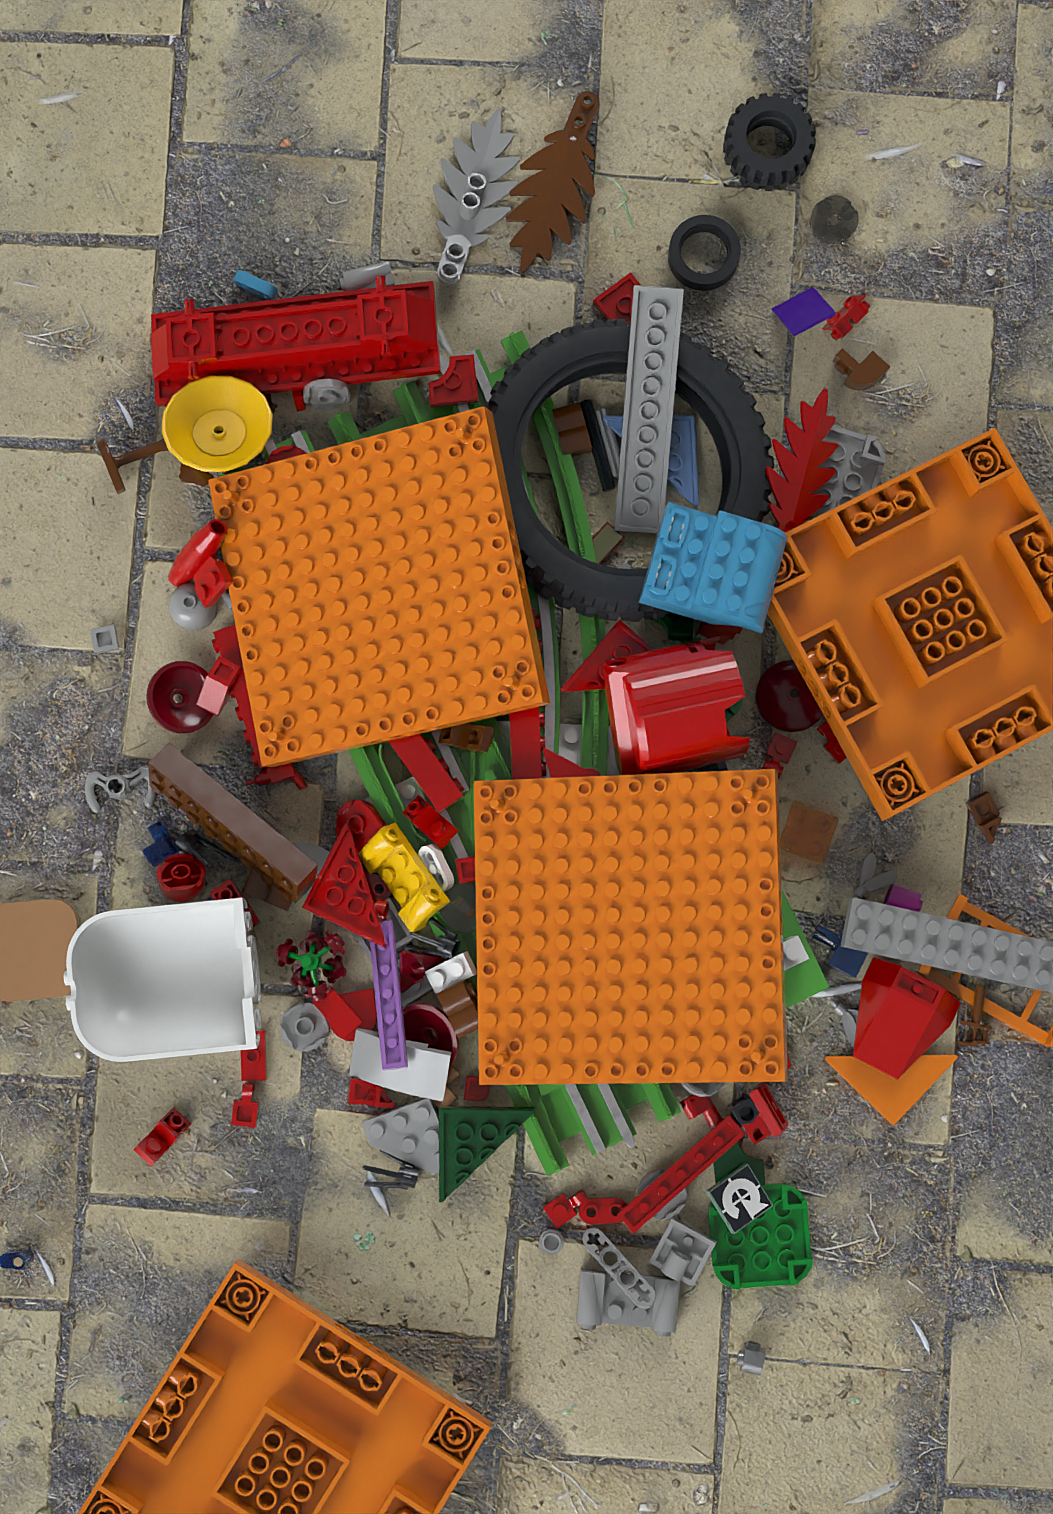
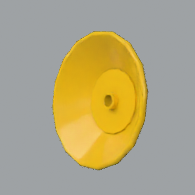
[161,376,273,472]

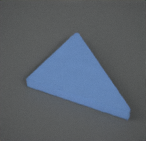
[603,415,699,507]

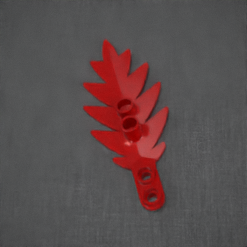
[765,389,838,533]

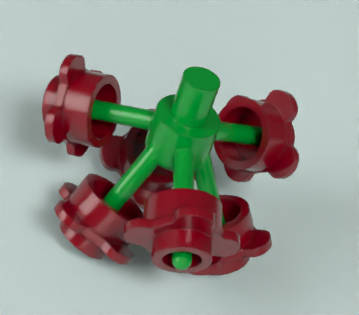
[276,930,347,1001]

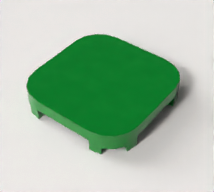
[708,1183,813,1290]

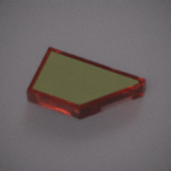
[592,521,625,564]

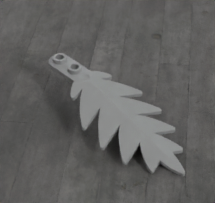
[433,109,520,285]

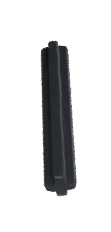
[580,399,615,492]

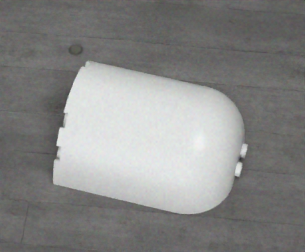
[64,898,261,1062]

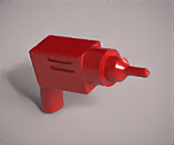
[246,763,308,790]

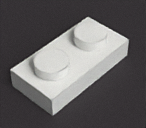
[425,951,477,994]

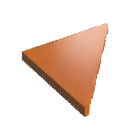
[823,1054,958,1126]

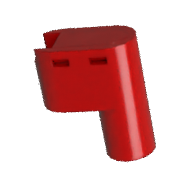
[680,1094,723,1127]

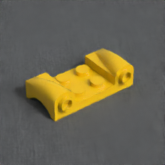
[359,823,450,932]

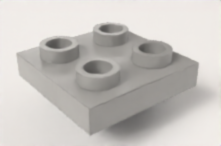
[649,1217,717,1287]

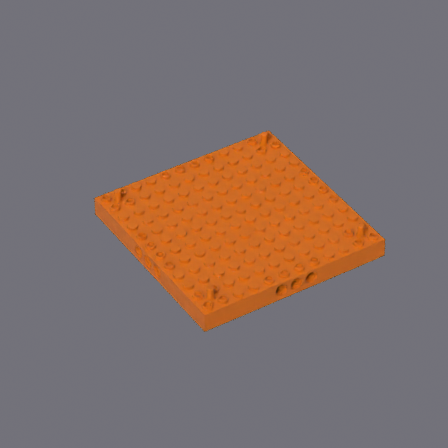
[208,406,550,767]
[768,428,1053,821]
[474,769,788,1085]
[77,1259,492,1514]

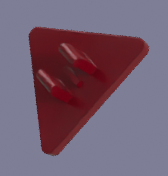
[399,951,443,993]

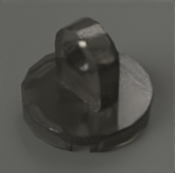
[441,883,476,933]

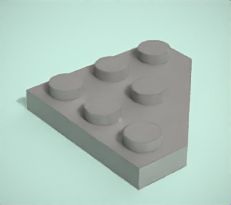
[361,1098,439,1174]

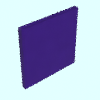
[771,287,836,336]

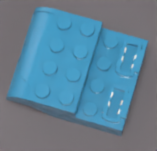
[638,502,788,633]

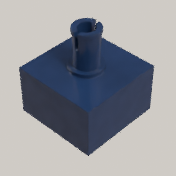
[811,921,868,978]

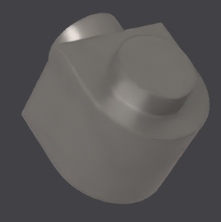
[736,1341,766,1376]

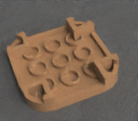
[0,899,81,1002]

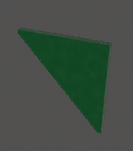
[439,1106,535,1202]

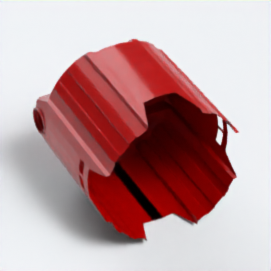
[602,636,750,775]

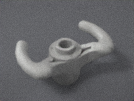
[85,766,157,813]

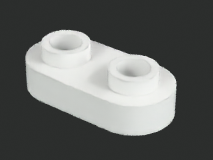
[418,844,454,891]

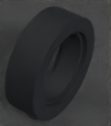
[668,215,741,291]

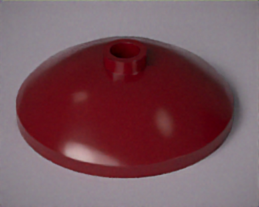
[756,660,823,732]
[146,661,214,734]
[403,1003,459,1067]

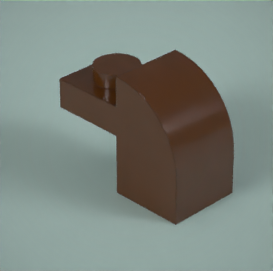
[832,348,890,391]
[438,723,494,753]

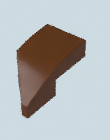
[965,791,1002,844]

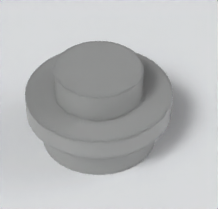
[539,1229,564,1255]

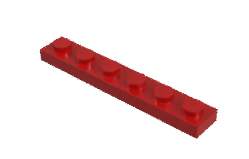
[617,1115,745,1234]

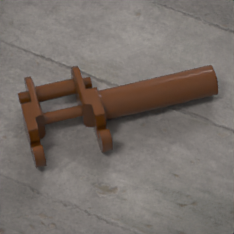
[958,984,992,1047]

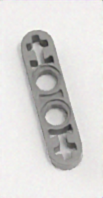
[582,1228,656,1309]

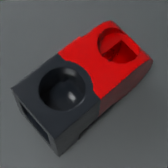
[727,1094,771,1145]

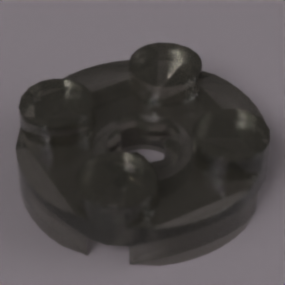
[810,195,859,244]

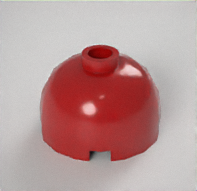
[156,854,206,902]

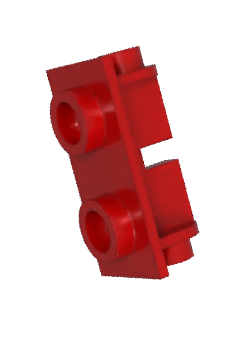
[822,295,870,341]

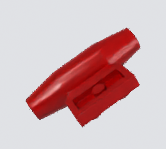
[168,519,233,608]

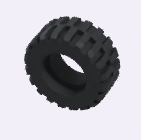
[723,93,816,191]

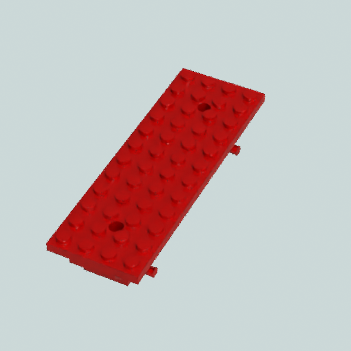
[151,276,441,407]

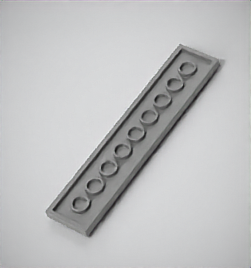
[614,285,684,533]
[840,897,1053,993]

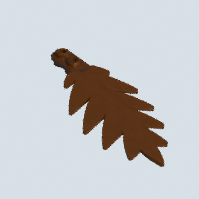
[506,91,599,273]

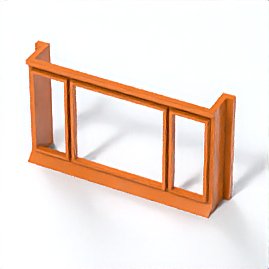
[917,894,1053,1047]

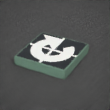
[706,1163,773,1234]

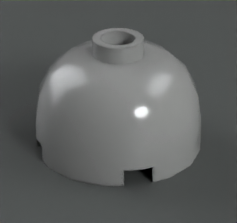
[168,582,217,630]

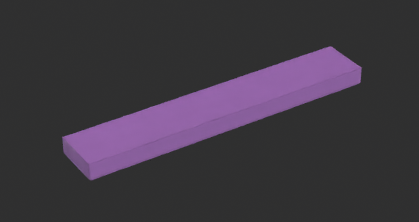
[370,920,408,1071]

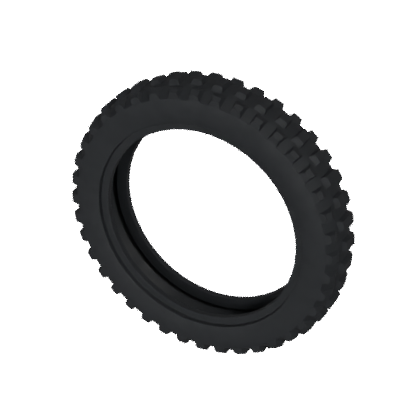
[483,319,774,622]

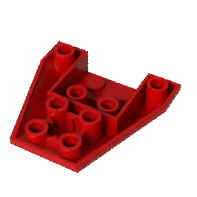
[852,957,961,1080]

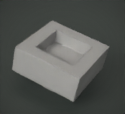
[90,625,120,654]

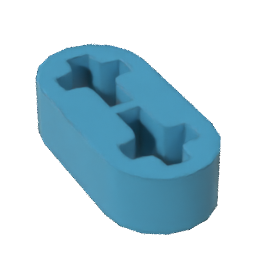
[232,270,278,300]

